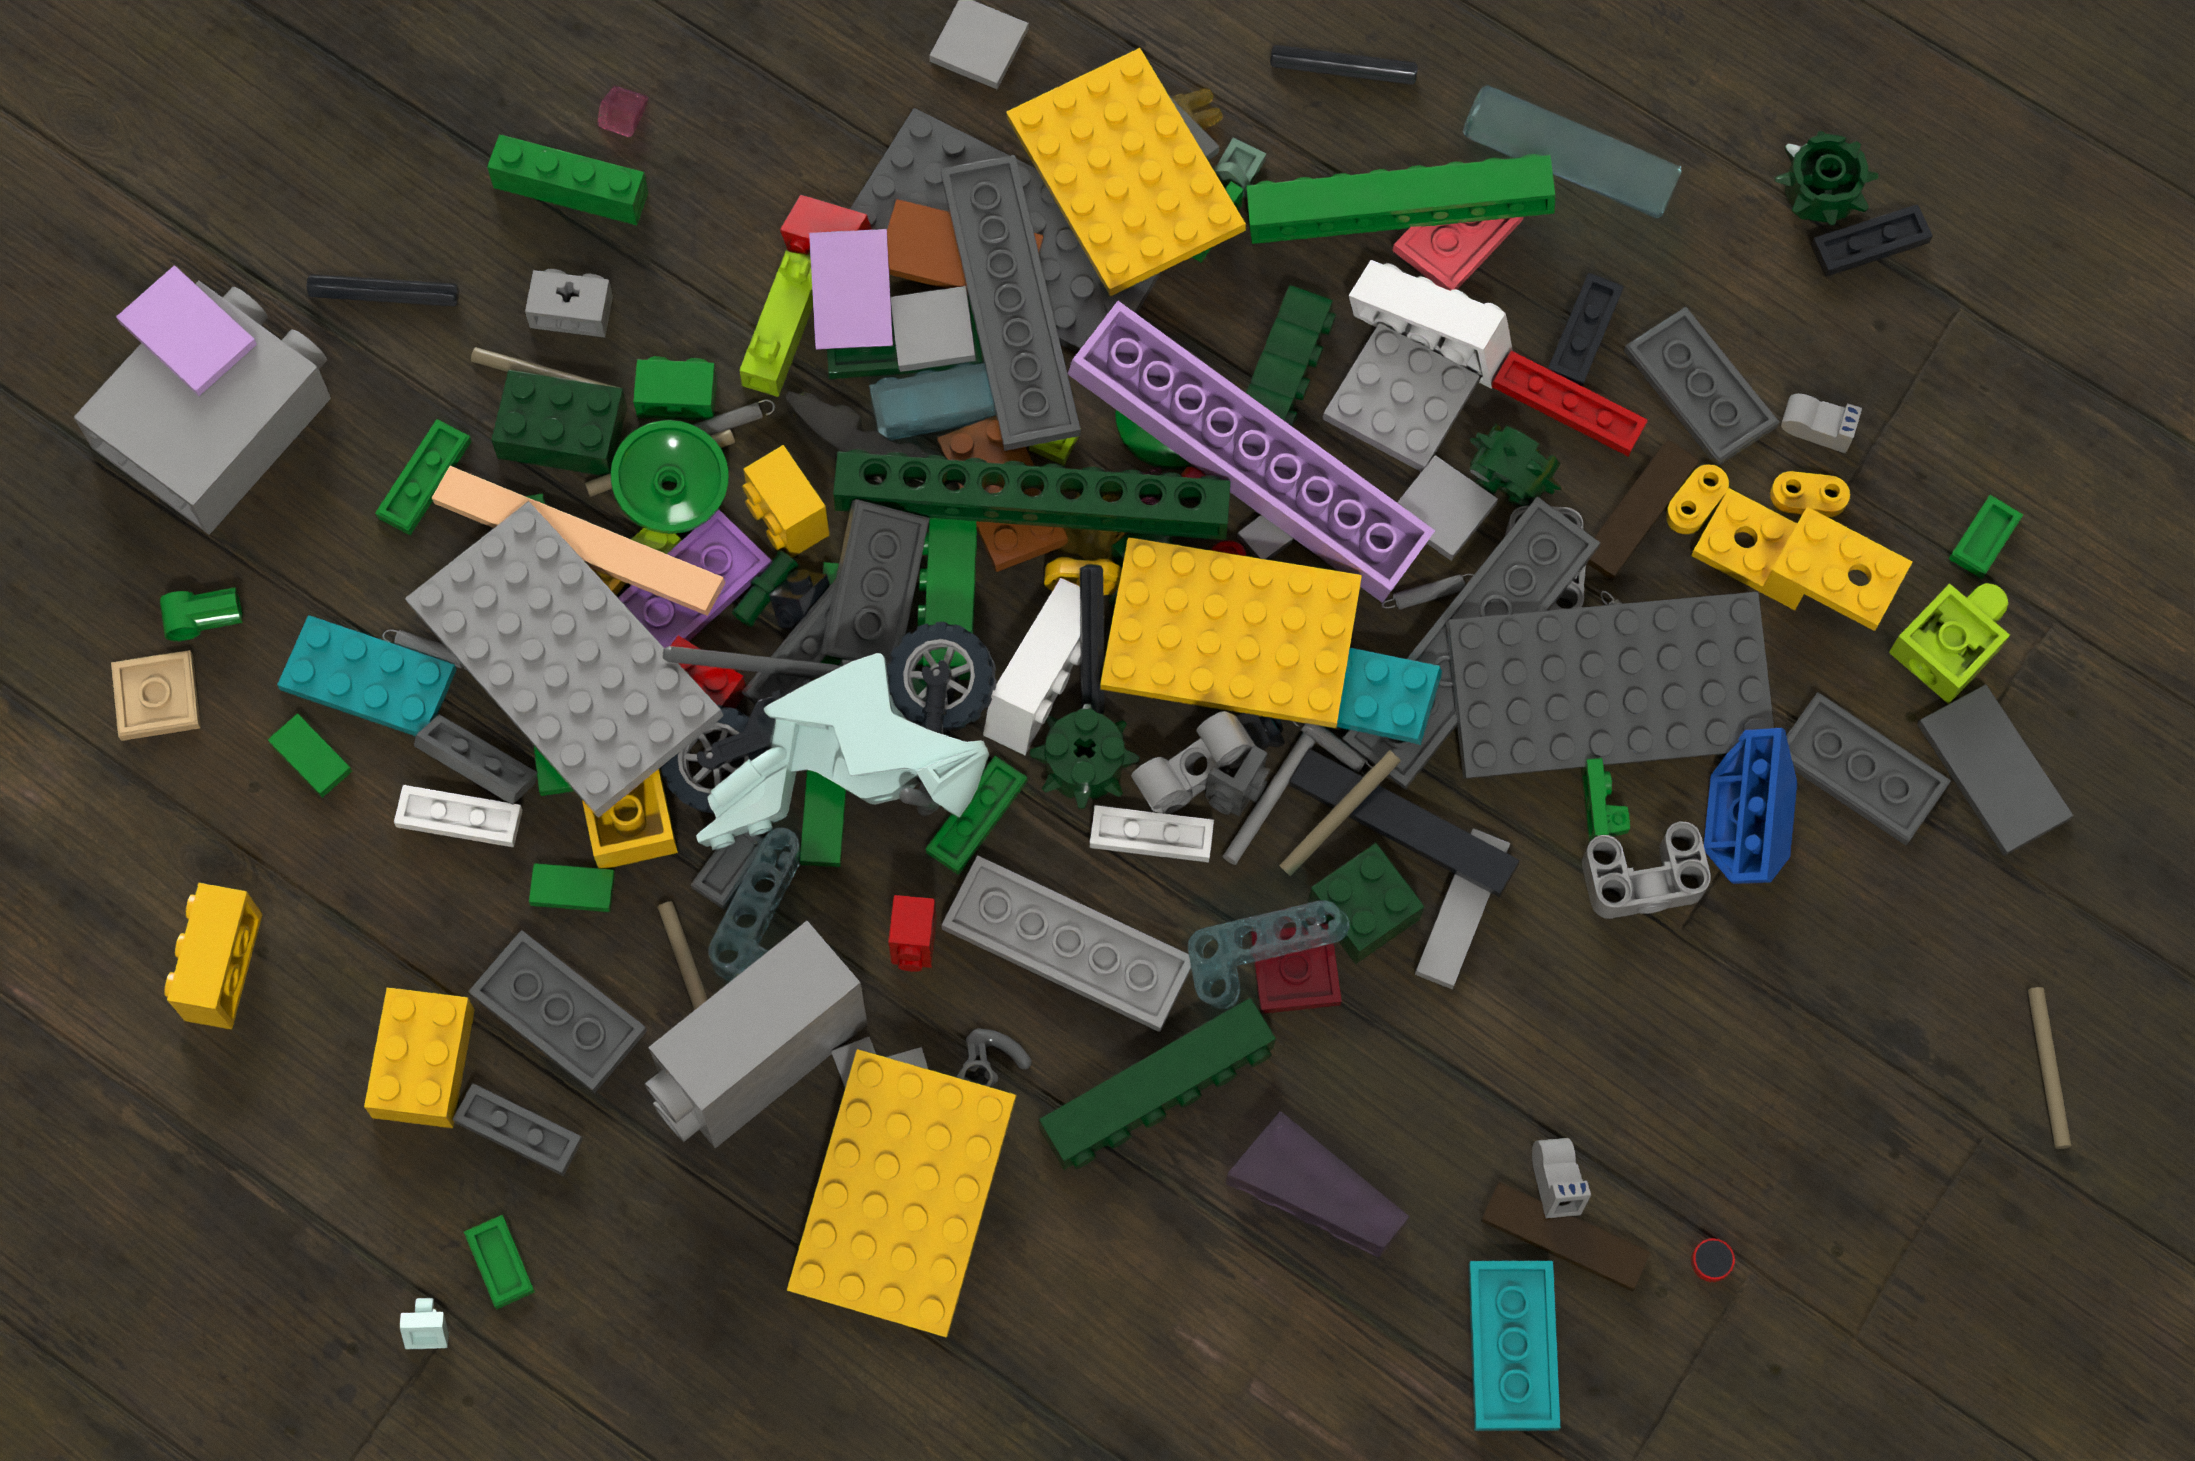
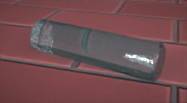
[1463,85,1682,219]

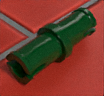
[732,550,799,627]

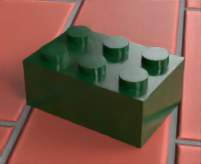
[491,370,627,476]

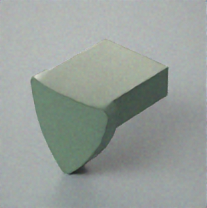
[1213,138,1266,197]

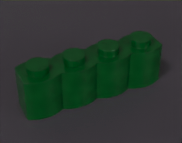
[1246,285,1337,427]

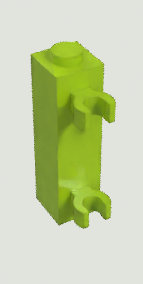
[739,251,813,397]

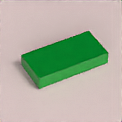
[1949,495,2023,579]
[268,713,352,798]
[529,863,615,912]
[464,1215,535,1310]

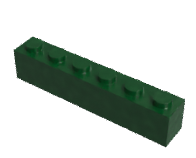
[1039,998,1276,1170]

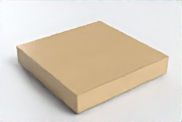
[111,650,201,741]

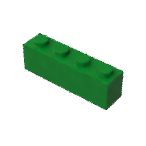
[487,134,649,225]
[917,518,977,680]

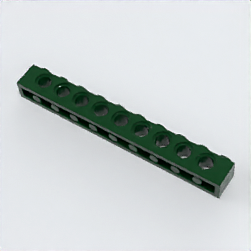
[833,449,1231,540]

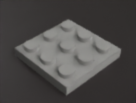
[1323,323,1480,472]

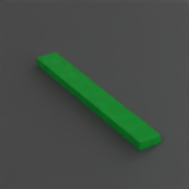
[800,562,847,867]

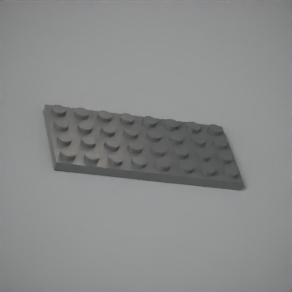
[850,108,1162,353]
[1446,592,1774,779]

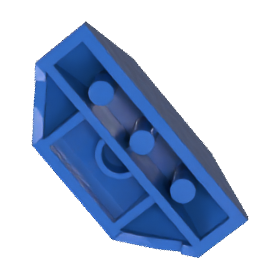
[1704,728,1797,884]

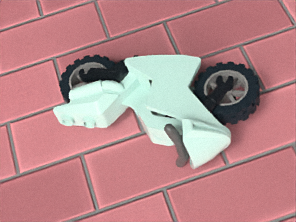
[661,622,997,850]

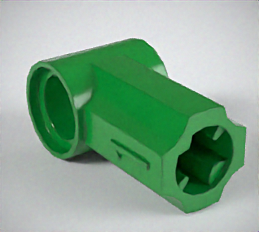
[160,587,243,641]

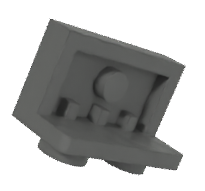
[1205,745,1270,817]

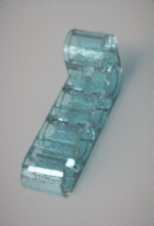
[708,828,801,982]
[1188,900,1349,1009]

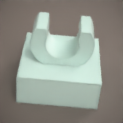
[400,1298,449,1349]

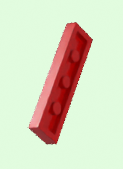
[1492,351,1648,457]

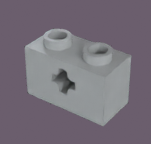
[525,269,613,337]

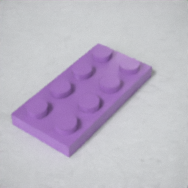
[618,510,772,648]

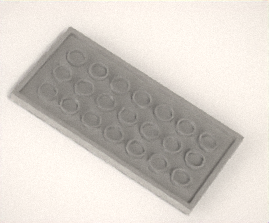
[405,501,724,818]

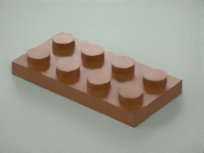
[937,415,1068,572]

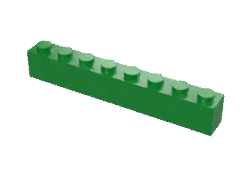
[1246,154,1555,244]

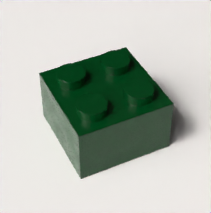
[1308,843,1424,964]

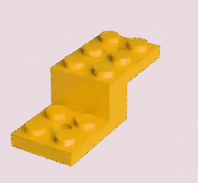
[1691,488,1912,631]

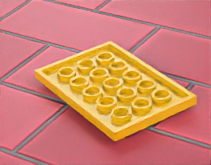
[1006,48,1246,296]
[1100,537,1362,728]
[787,1049,1017,1337]

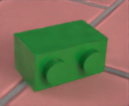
[633,356,717,421]

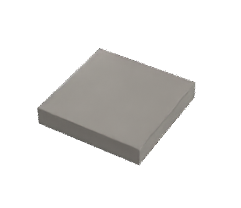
[930,0,1029,89]
[890,286,976,372]
[1397,455,1498,561]

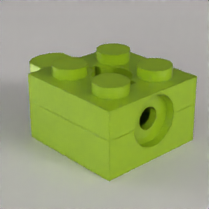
[1889,583,2010,704]

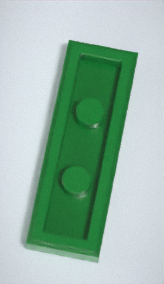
[375,419,472,536]
[926,756,1028,875]

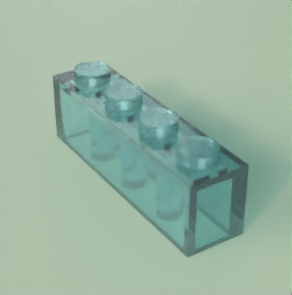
[869,363,996,442]

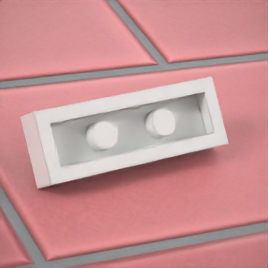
[394,785,523,847]
[1090,805,1214,862]

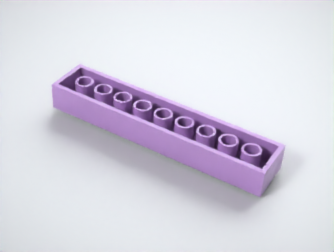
[1068,301,1435,603]

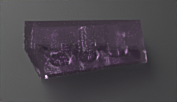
[1225,1111,1409,1257]

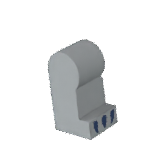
[1781,394,1862,454]
[1532,1138,1591,1218]

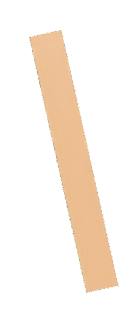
[432,466,726,616]

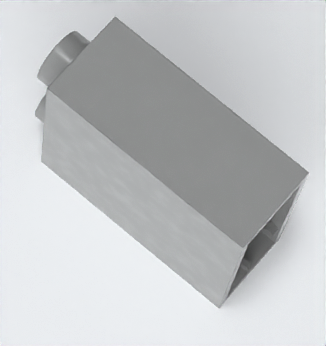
[74,280,331,535]
[645,921,868,1148]

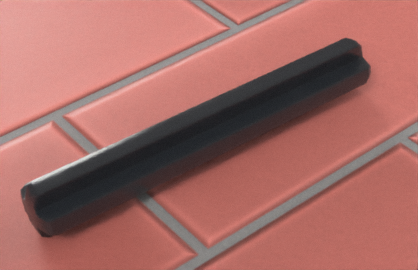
[1270,45,1418,85]
[306,274,459,306]
[1080,564,1104,714]

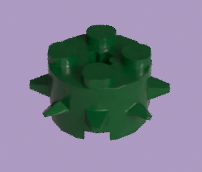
[1775,130,1878,225]
[1469,424,1562,508]
[1030,704,1139,809]

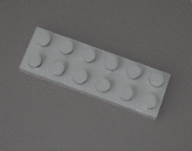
[941,855,1195,1032]

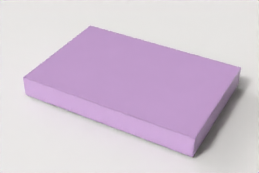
[809,229,893,350]
[116,265,257,396]

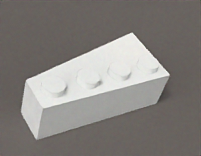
[1349,260,1513,389]
[983,578,1080,755]

